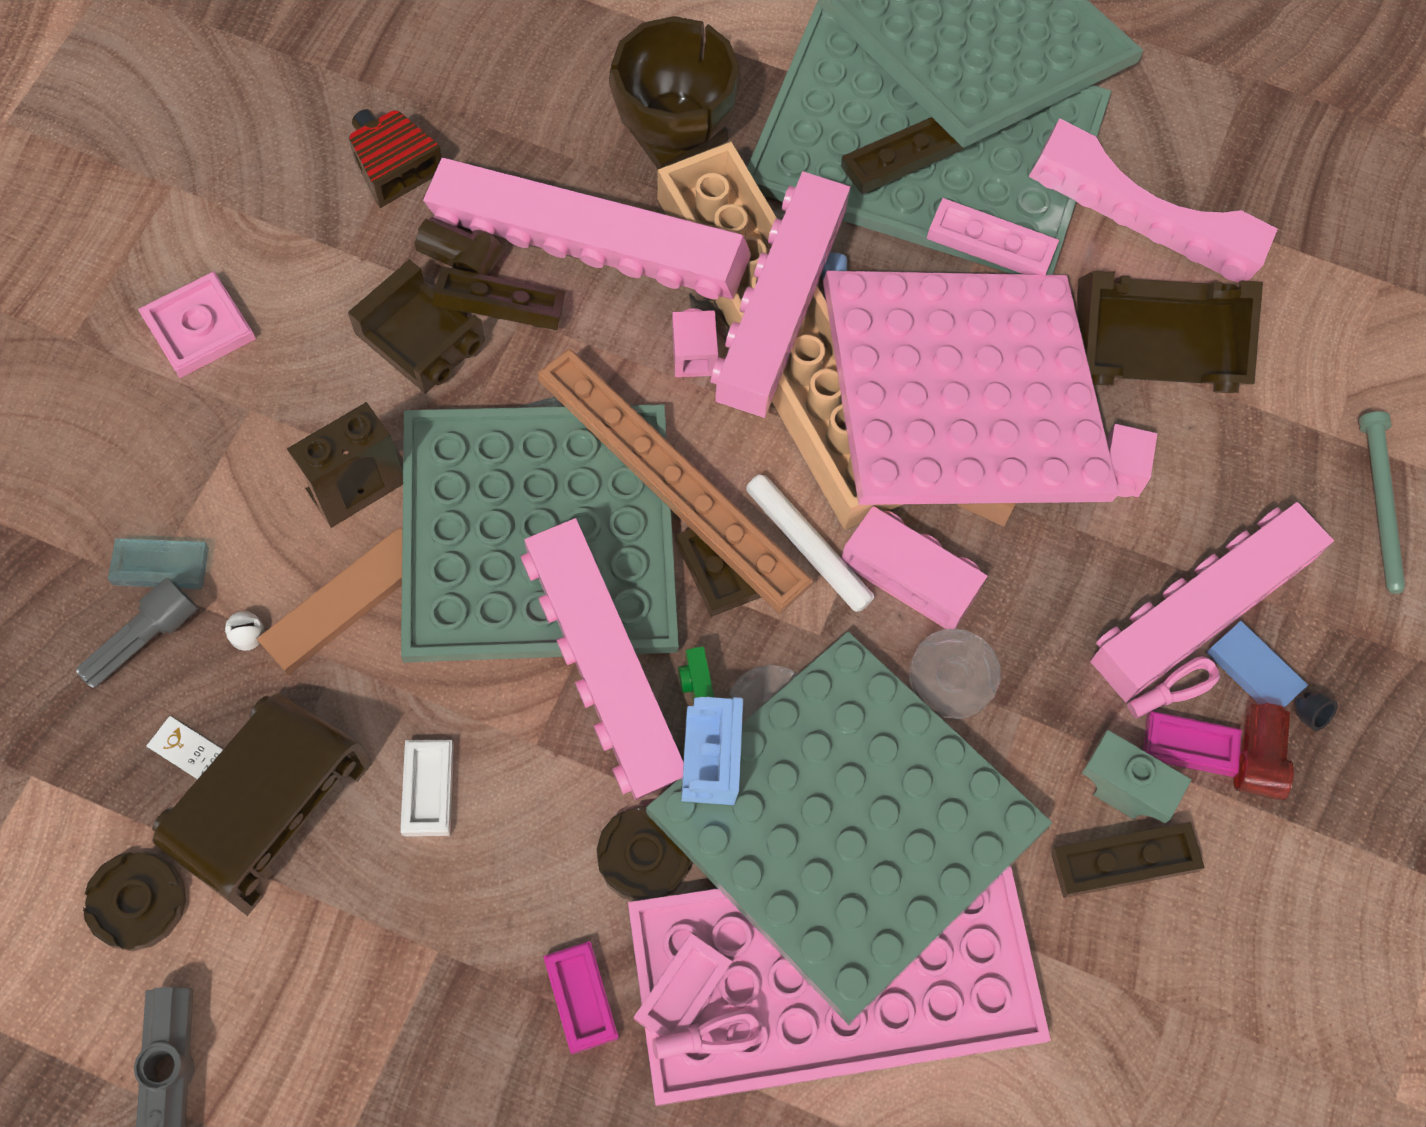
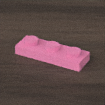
[927,198,1059,276]

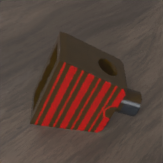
[348,109,442,208]

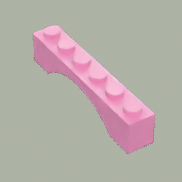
[1029,118,1278,283]

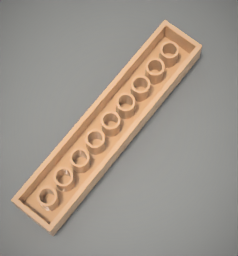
[657,142,903,530]

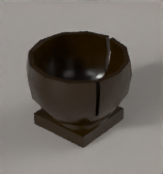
[609,16,741,169]

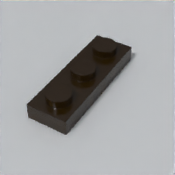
[841,117,964,194]
[433,266,565,330]
[1051,822,1205,898]

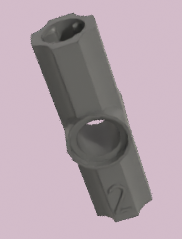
[134,987,195,1127]

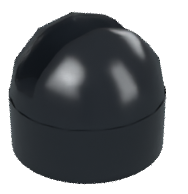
[1295,690,1338,731]

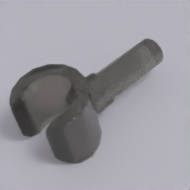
[689,293,730,341]

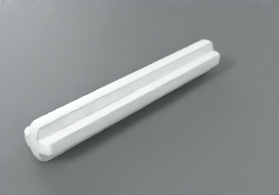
[746,474,874,612]

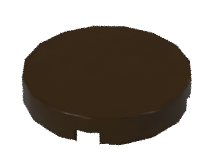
[596,805,691,901]
[83,852,186,951]

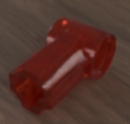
[1233,703,1294,801]

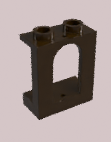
[287,402,403,528]

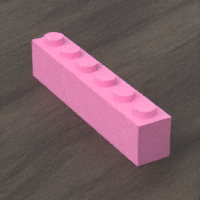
[711,171,851,418]
[1090,502,1334,703]
[520,518,684,801]

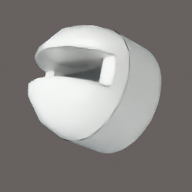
[225,611,265,651]

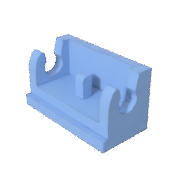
[681,697,743,805]

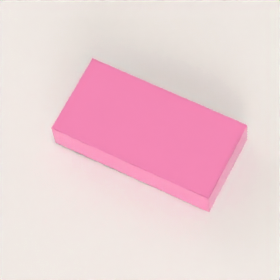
[634,933,732,1037]

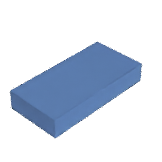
[1206,621,1308,718]

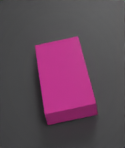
[1143,711,1242,777]
[543,941,619,1055]

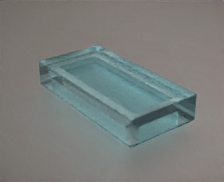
[108,538,209,589]

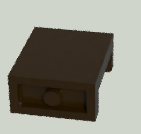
[348,259,485,394]

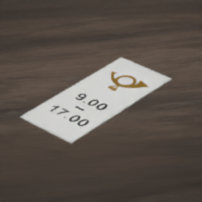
[147,716,223,779]

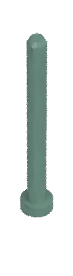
[1359,411,1405,594]

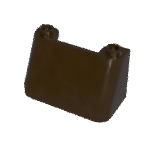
[1077,271,1263,393]
[152,693,372,916]

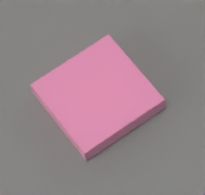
[138,271,256,378]

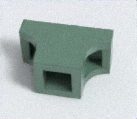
[1082,730,1192,823]

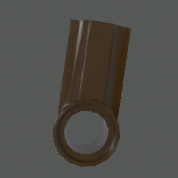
[414,217,504,276]

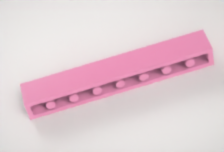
[423,158,751,299]

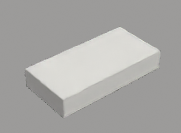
[400,740,454,836]

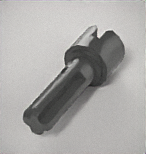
[76,577,199,688]

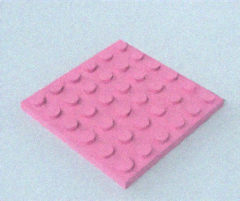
[823,271,1119,505]

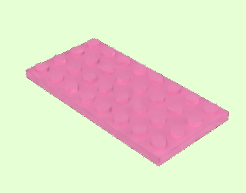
[628,866,1051,1106]

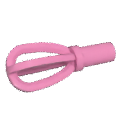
[1127,656,1220,719]
[652,1010,760,1059]

